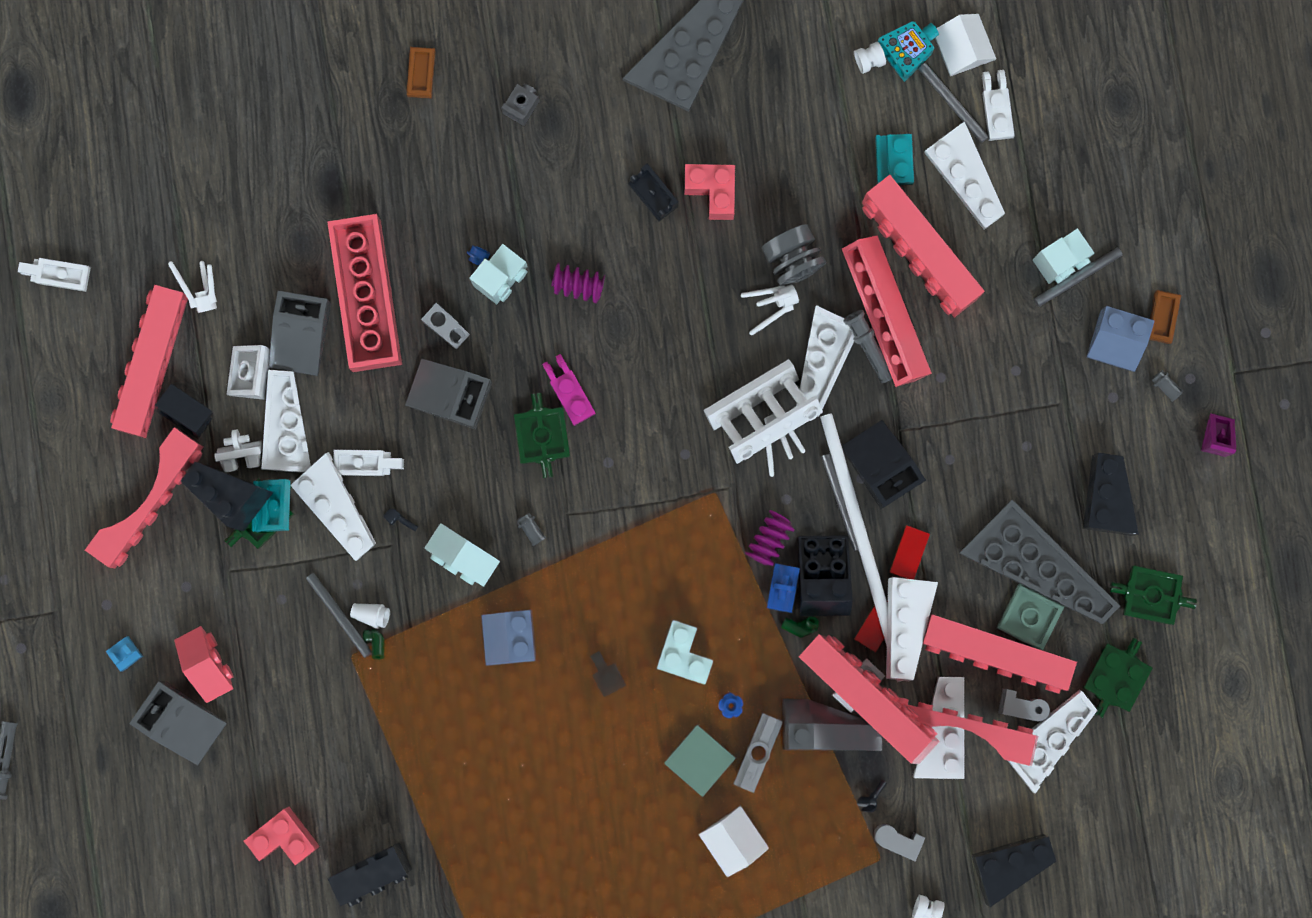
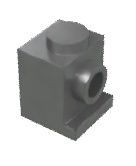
[501,84,539,126]

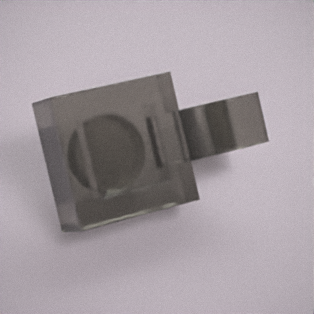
[590,651,626,697]

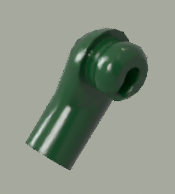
[781,616,819,638]
[363,629,385,660]

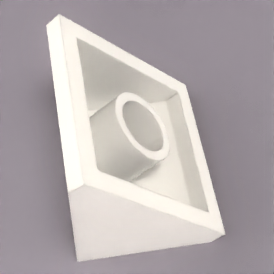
[935,14,996,76]
[227,345,270,400]
[699,806,769,877]

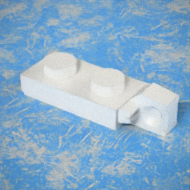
[18,258,91,292]
[333,450,404,476]

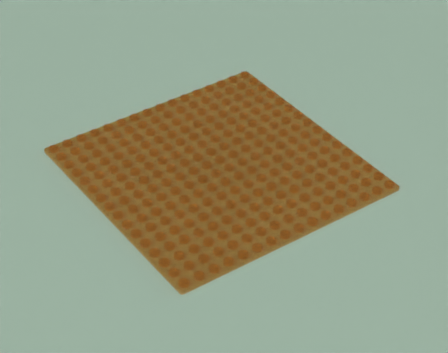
[351,493,880,918]

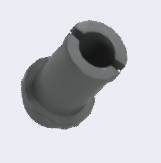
[1151,370,1183,402]
[517,513,546,546]

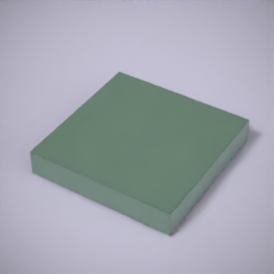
[996,584,1065,651]
[664,725,736,797]

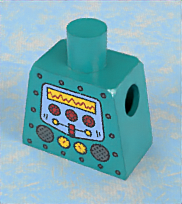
[878,21,939,82]

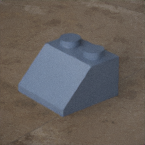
[1087,306,1155,372]
[482,610,536,666]

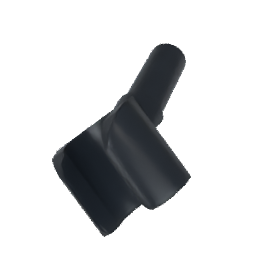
[383,508,418,531]
[857,780,887,812]

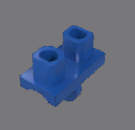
[767,563,800,613]

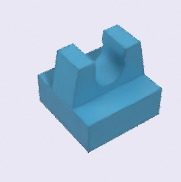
[106,636,143,672]

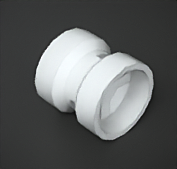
[854,42,886,74]
[912,894,944,918]

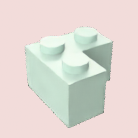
[1033,228,1094,284]
[470,244,528,305]
[424,523,500,587]
[657,620,713,685]

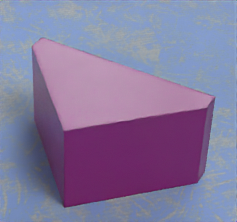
[1201,413,1236,457]

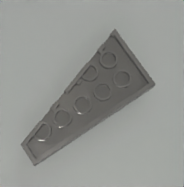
[623,0,744,112]
[959,500,1120,624]

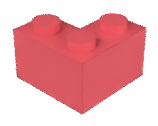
[684,164,735,220]
[174,626,234,703]
[244,807,320,865]

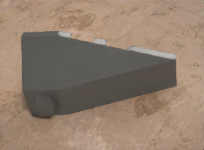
[782,699,882,751]

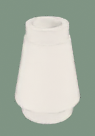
[350,603,390,629]

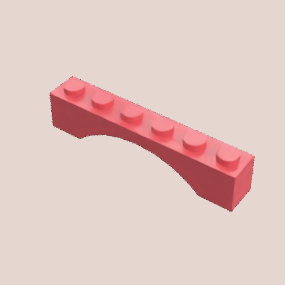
[85,427,203,569]
[898,697,1039,766]

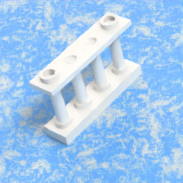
[704,359,823,464]

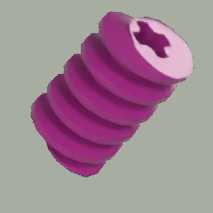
[552,263,605,304]
[745,510,795,566]

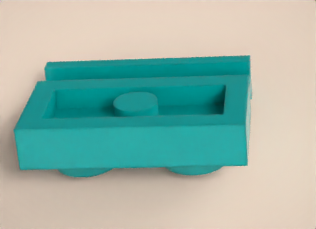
[875,134,914,185]
[252,479,290,532]

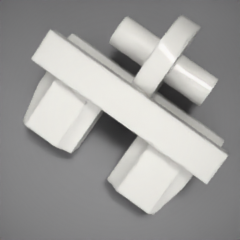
[214,429,263,472]

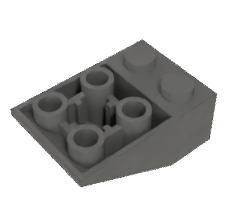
[269,291,332,376]
[405,359,492,430]
[129,681,227,766]

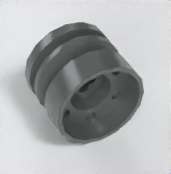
[761,224,827,286]

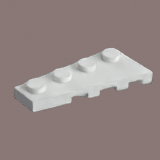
[924,122,1005,230]
[796,306,854,417]
[261,370,311,473]
[290,452,376,561]
[886,577,938,681]
[913,677,964,779]
[1007,690,1097,793]

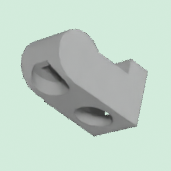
[421,303,470,349]
[998,689,1050,721]
[874,824,925,862]

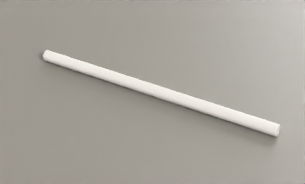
[820,414,903,682]

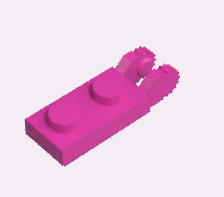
[542,354,596,426]

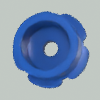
[467,245,490,265]
[718,693,743,718]

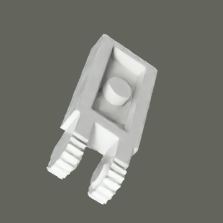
[982,70,1014,141]

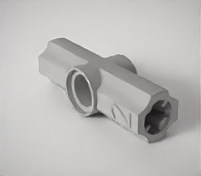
[734,713,783,793]

